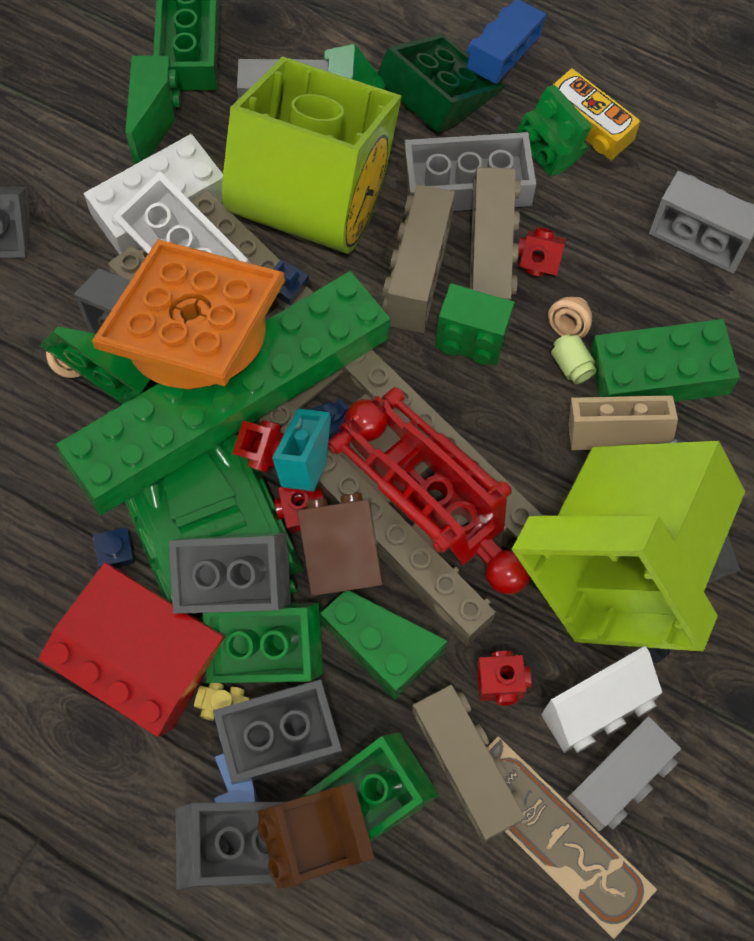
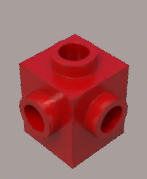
[518,227,566,276]
[232,420,284,473]
[274,487,324,534]
[476,651,531,706]

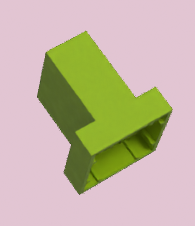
[512,441,745,652]

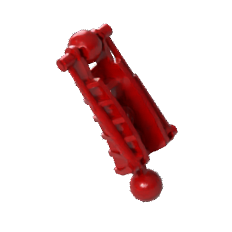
[328,387,530,595]

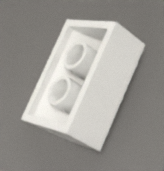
[541,646,662,753]

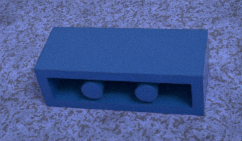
[467,0,546,84]

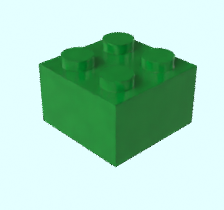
[435,283,514,366]

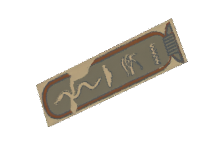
[487,736,657,939]

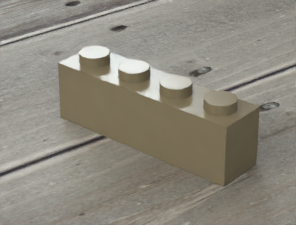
[469,167,521,300]
[412,685,526,844]

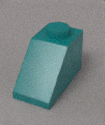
[272,408,331,492]

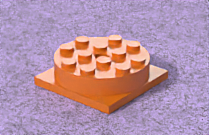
[92,239,285,389]

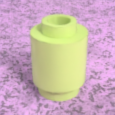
[551,334,597,384]

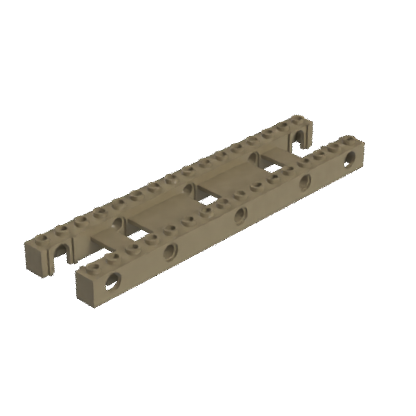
[108,190,543,647]

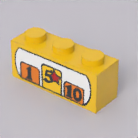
[553,68,641,161]

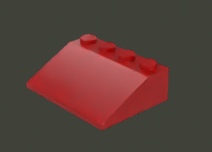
[38,562,225,737]

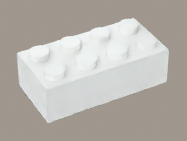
[84,134,223,254]
[112,171,251,264]

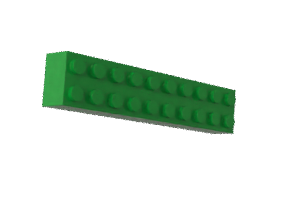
[56,271,391,516]

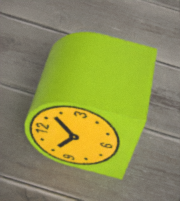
[222,56,402,254]

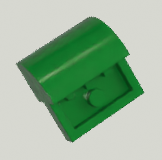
[516,85,592,177]

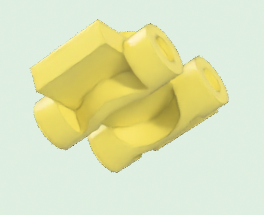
[194,683,250,721]

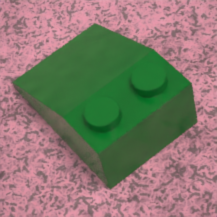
[125,56,181,165]
[40,326,150,403]
[203,602,323,683]
[300,732,440,842]

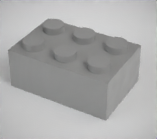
[649,170,754,274]

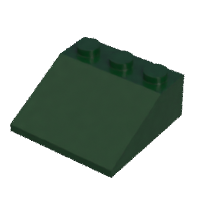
[377,33,505,132]

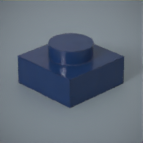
[93,527,135,569]

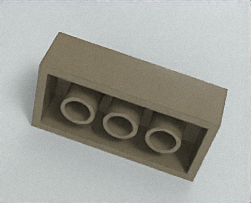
[382,184,455,333]

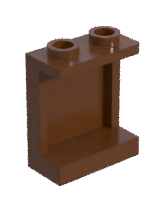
[297,493,385,596]
[257,782,375,889]

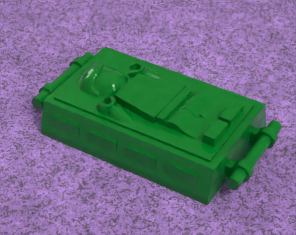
[107,399,304,622]

